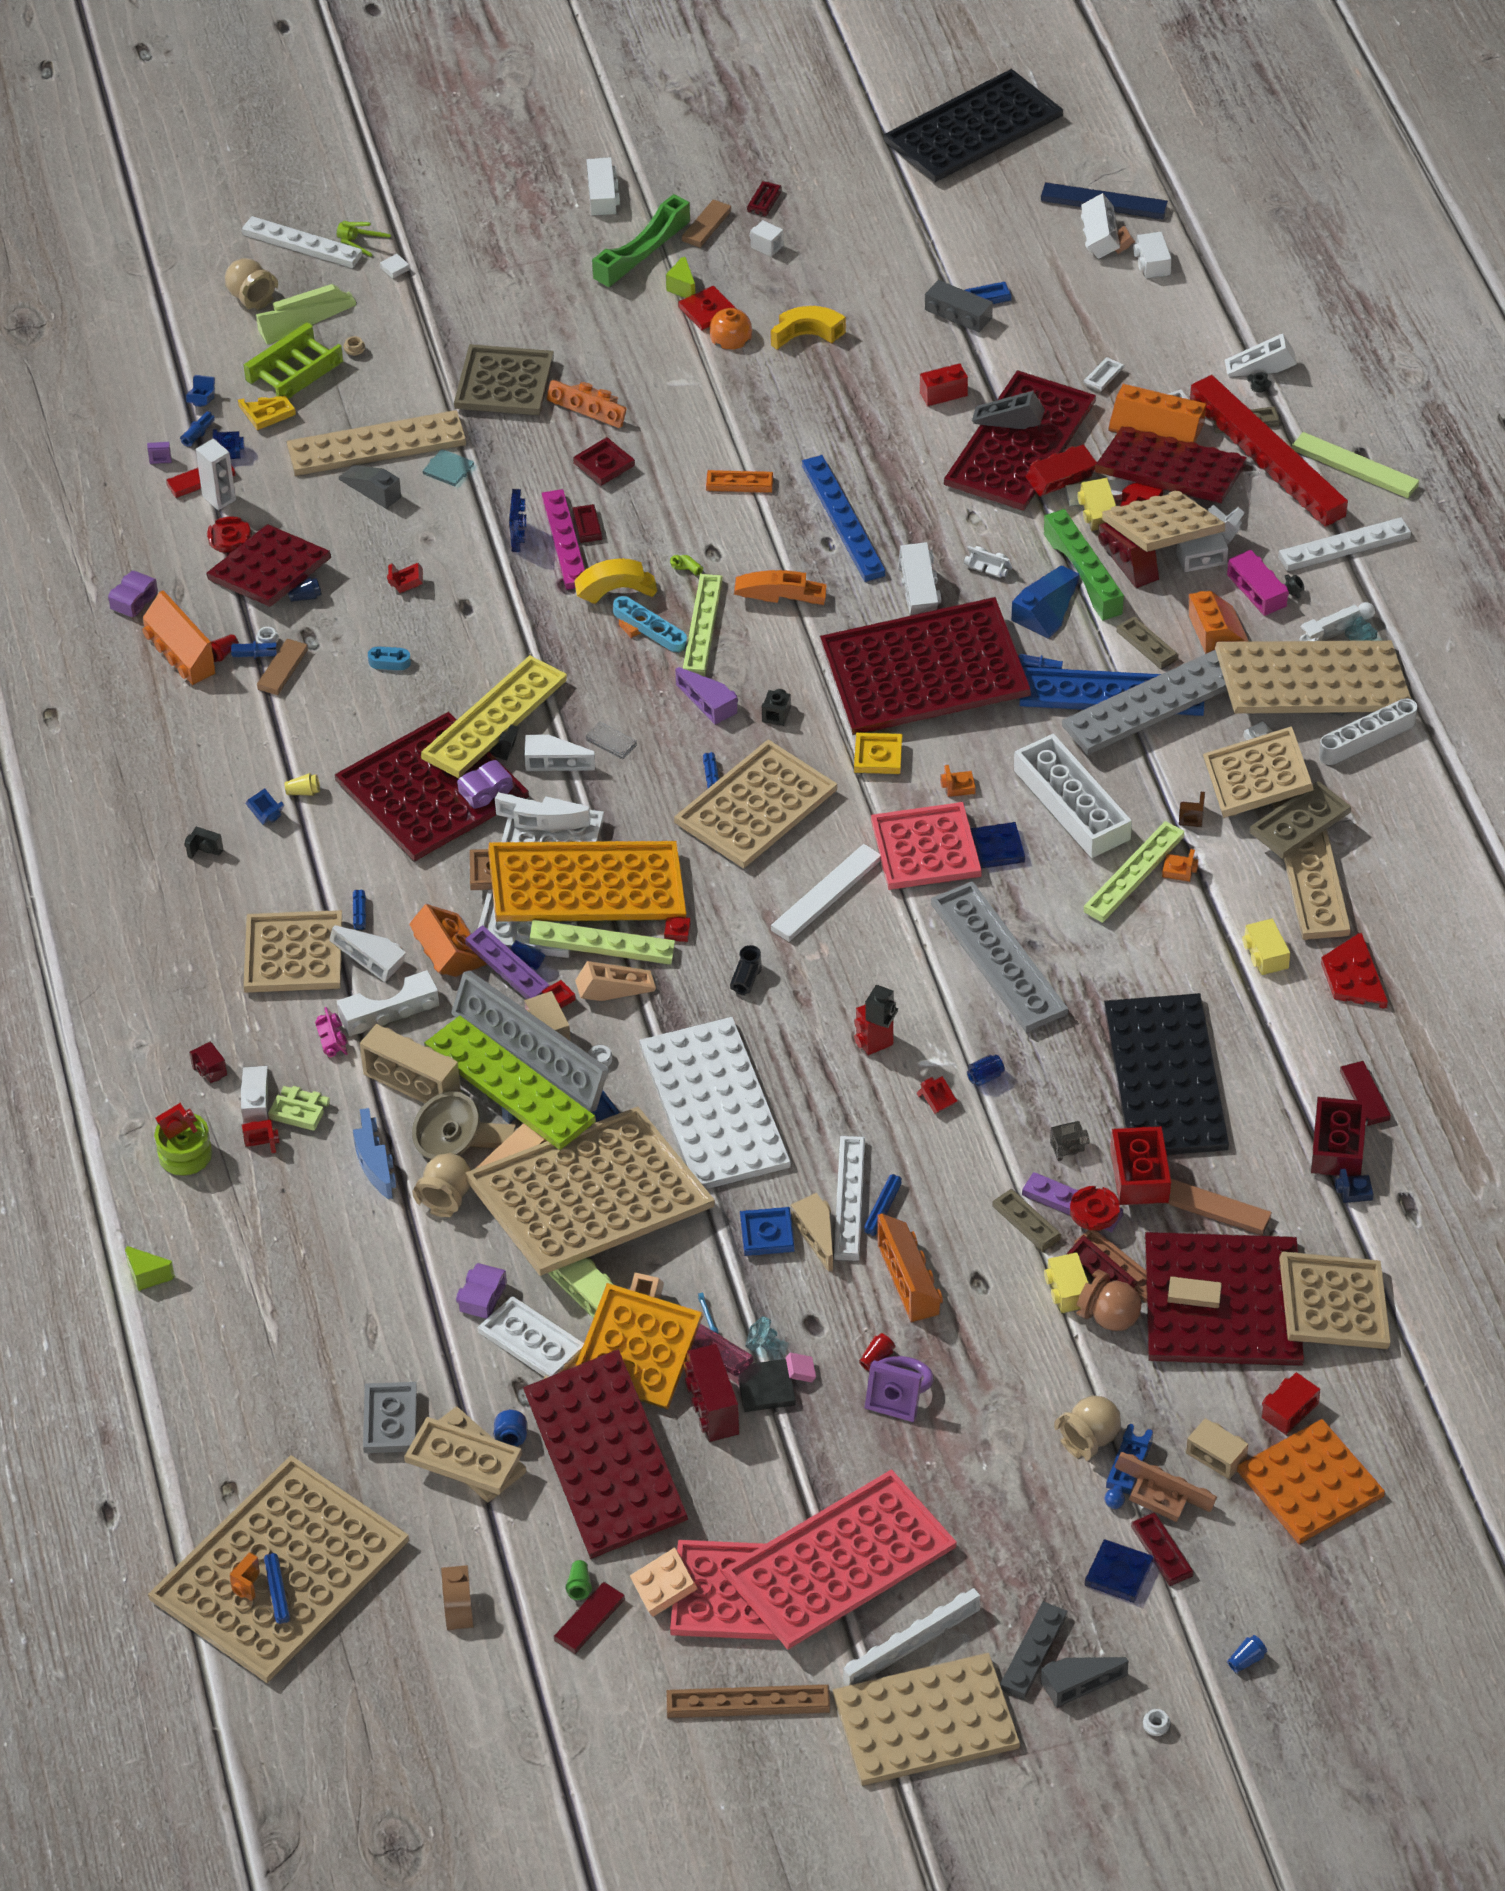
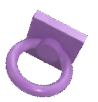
[865,1356,934,1422]

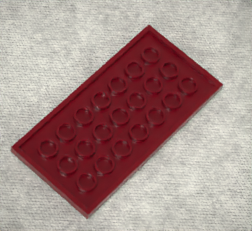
[944,370,1096,511]
[523,1349,689,1559]

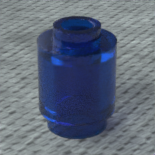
[967,1054,1005,1086]

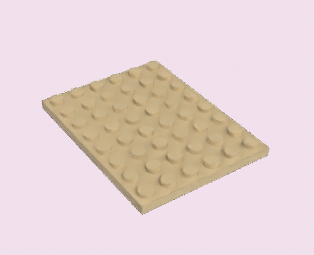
[466,1106,715,1276]
[148,1455,409,1683]

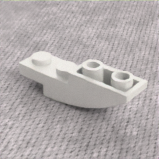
[495,792,591,831]

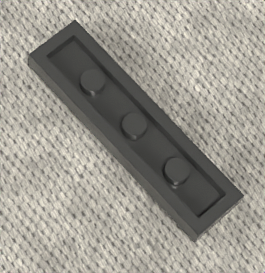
[1000,1601,1067,1700]

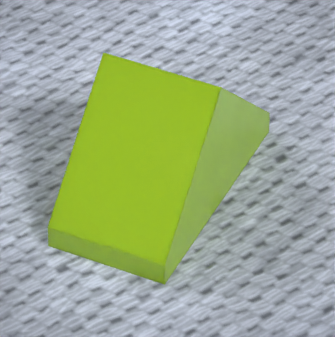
[666,257,696,298]
[125,1246,175,1291]

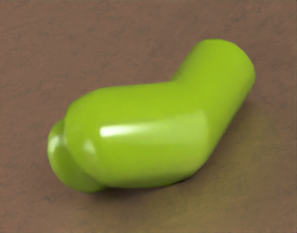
[670,555,703,576]

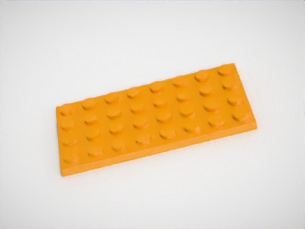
[488,841,686,922]

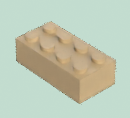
[360,1024,461,1103]

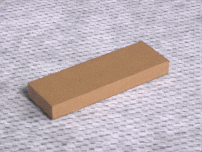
[682,199,731,248]
[257,639,308,695]

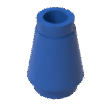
[1227,1635,1268,1673]

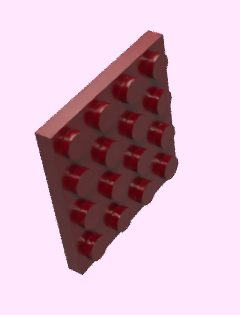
[206,524,332,607]

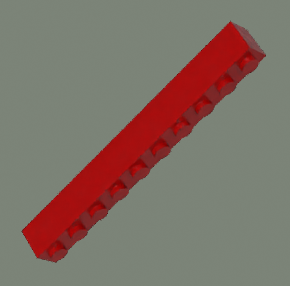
[1190,374,1348,527]

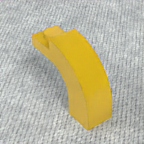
[771,306,846,350]
[574,558,657,604]

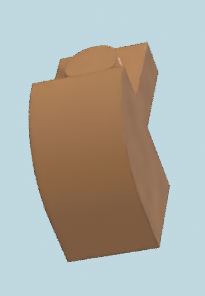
[441,1565,473,1630]

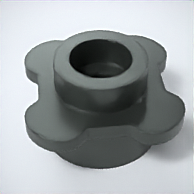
[1247,372,1272,393]
[1285,574,1305,599]

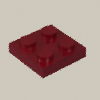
[573,437,635,486]

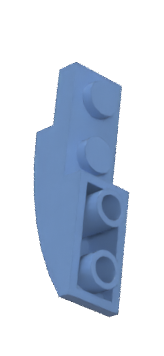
[353,1108,396,1199]

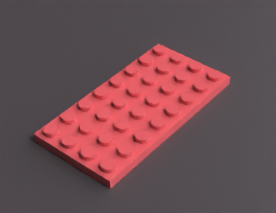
[723,1469,957,1650]

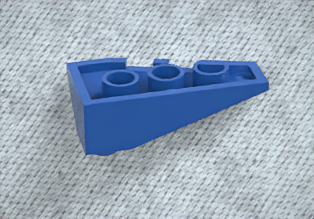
[1011,565,1080,639]

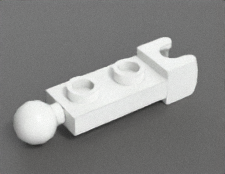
[1299,602,1375,641]

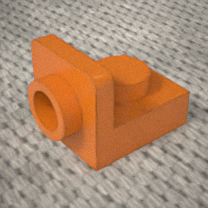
[940,765,975,797]
[1162,849,1199,882]
[229,1552,260,1601]

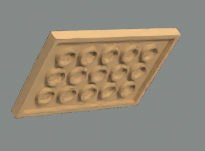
[674,739,838,869]
[833,1653,1020,1786]

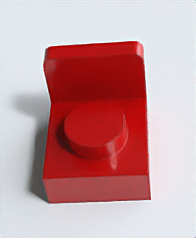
[916,1076,957,1114]
[155,1102,198,1140]

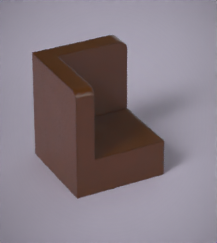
[1179,791,1205,827]

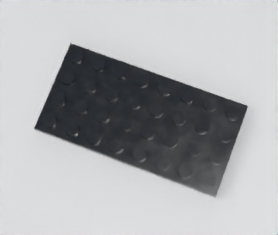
[884,68,1063,182]
[1104,993,1229,1155]

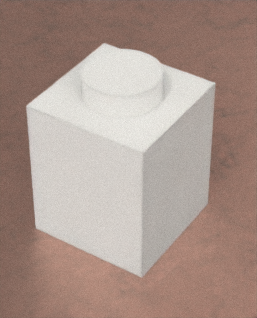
[750,220,783,257]

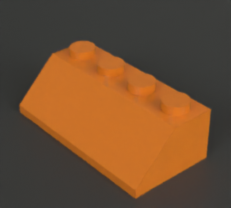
[1108,384,1206,443]
[142,590,216,685]
[877,1214,943,1322]

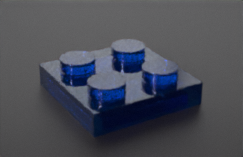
[509,489,527,552]
[970,822,1025,869]
[1085,1539,1154,1603]

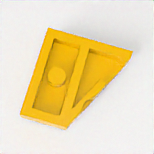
[238,396,296,430]

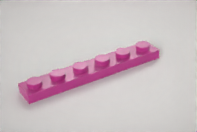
[541,489,585,590]

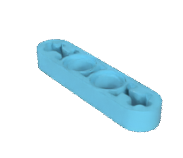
[613,596,687,652]

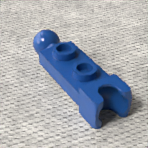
[1104,1424,1153,1509]

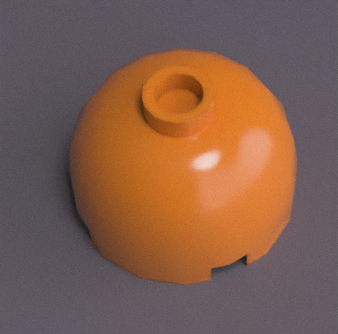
[710,308,752,350]

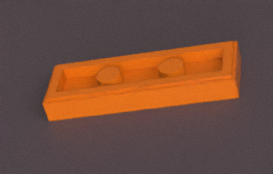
[706,470,773,493]

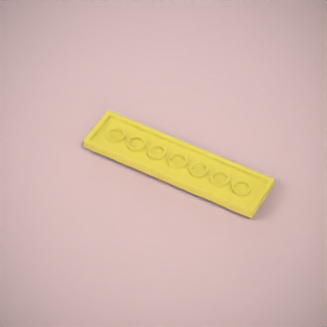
[421,655,567,778]

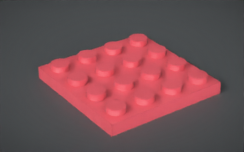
[871,802,981,890]
[670,1540,778,1640]

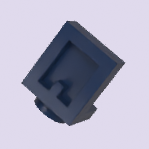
[1335,1169,1374,1203]

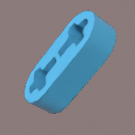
[368,646,411,670]

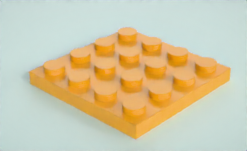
[575,1283,703,1410]

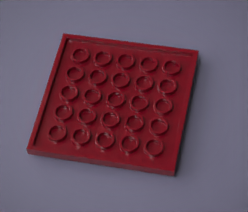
[334,711,529,862]
[1144,1232,1304,1366]

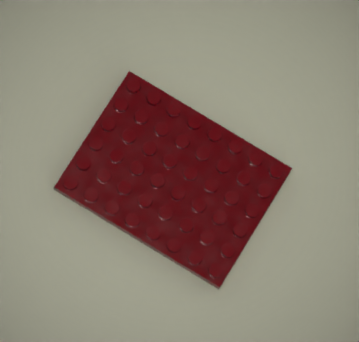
[820,597,1031,735]

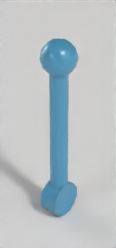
[698,1292,719,1337]

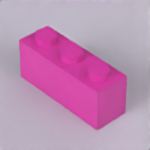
[1227,550,1289,616]

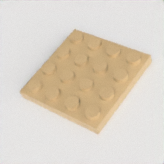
[1102,491,1225,552]
[1203,726,1314,818]
[243,910,343,993]
[1279,1252,1391,1349]

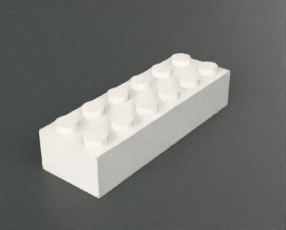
[1014,733,1132,858]

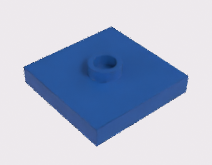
[740,1207,795,1256]

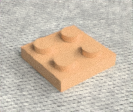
[630,1548,698,1617]

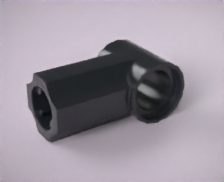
[730,945,762,996]

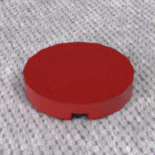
[207,516,252,553]
[1070,1186,1120,1230]

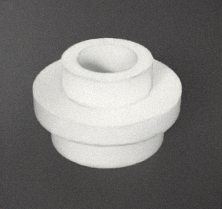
[256,627,279,644]
[1143,1709,1170,1736]

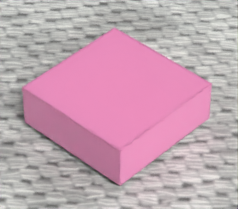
[786,1352,816,1383]

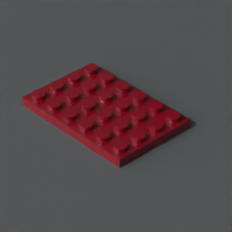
[1095,426,1247,504]

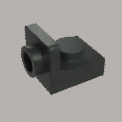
[489,724,519,761]
[184,826,224,858]

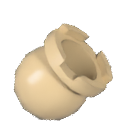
[225,258,278,310]
[412,1153,471,1217]
[1054,1395,1121,1461]

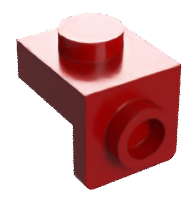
[387,563,423,593]
[241,1119,280,1154]

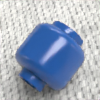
[494,1409,528,1447]

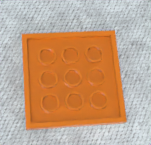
[1237,1419,1385,1545]

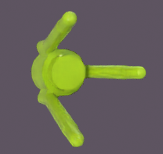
[336,221,391,257]

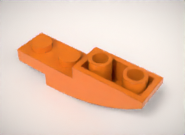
[734,570,827,605]

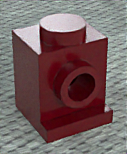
[189,1041,227,1084]

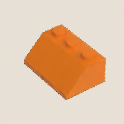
[1189,591,1249,654]
[409,904,487,977]

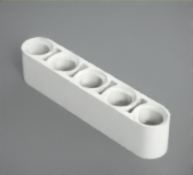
[1319,699,1417,765]

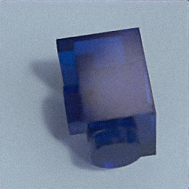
[212,429,245,459]

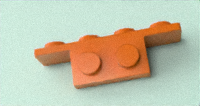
[546,380,627,428]

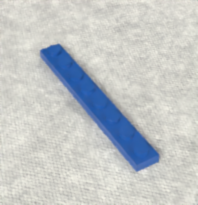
[802,455,885,582]

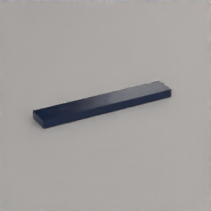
[1041,182,1168,220]

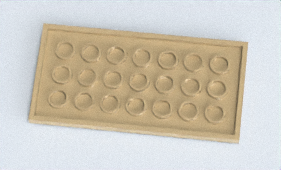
[1215,640,1411,714]

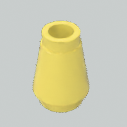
[284,773,320,796]

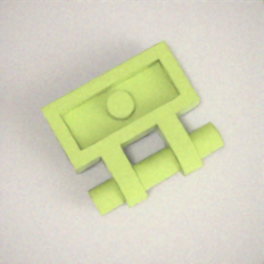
[268,1086,330,1131]

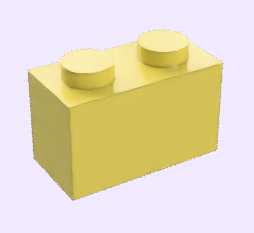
[1077,478,1116,531]
[1242,918,1290,975]
[1044,1253,1088,1313]

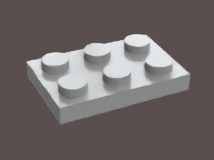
[363,1382,417,1453]

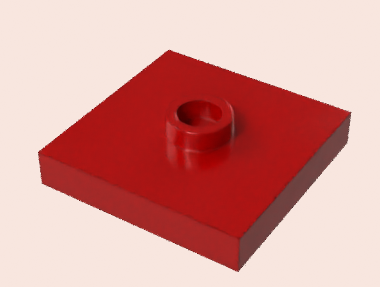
[678,285,737,331]

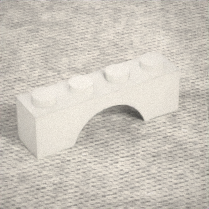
[337,970,439,1037]

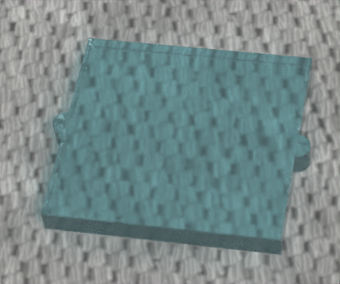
[422,449,474,486]

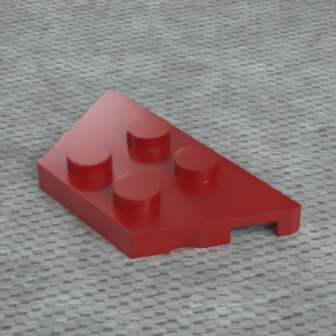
[1321,933,1388,1009]

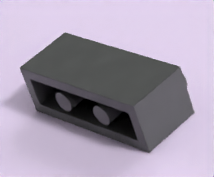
[925,280,993,332]

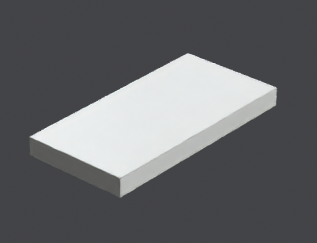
[478,1296,584,1377]

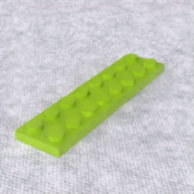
[424,1015,596,1150]

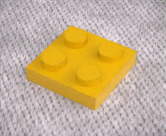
[854,733,902,774]

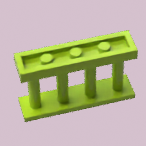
[243,322,343,399]

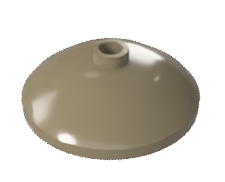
[412,1091,480,1160]

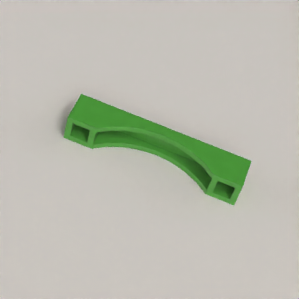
[592,194,690,287]
[1044,509,1124,621]

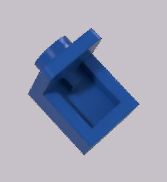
[186,375,215,407]
[245,788,284,825]

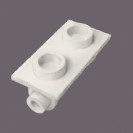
[964,546,1012,578]

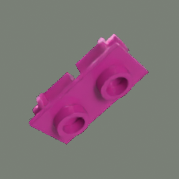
[315,1007,348,1057]

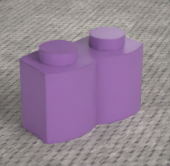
[108,570,158,618]
[457,760,513,809]
[456,1263,507,1319]

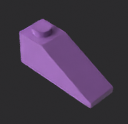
[675,667,738,725]

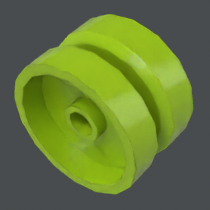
[154,1113,212,1176]

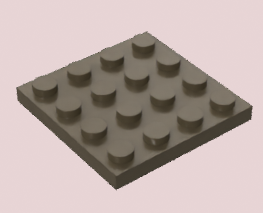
[454,344,554,416]

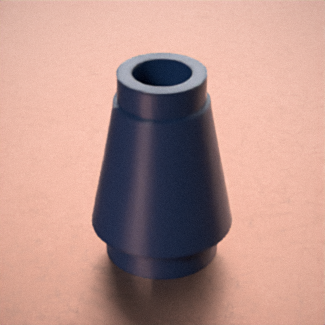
[288,577,322,602]

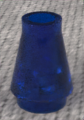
[510,940,546,971]

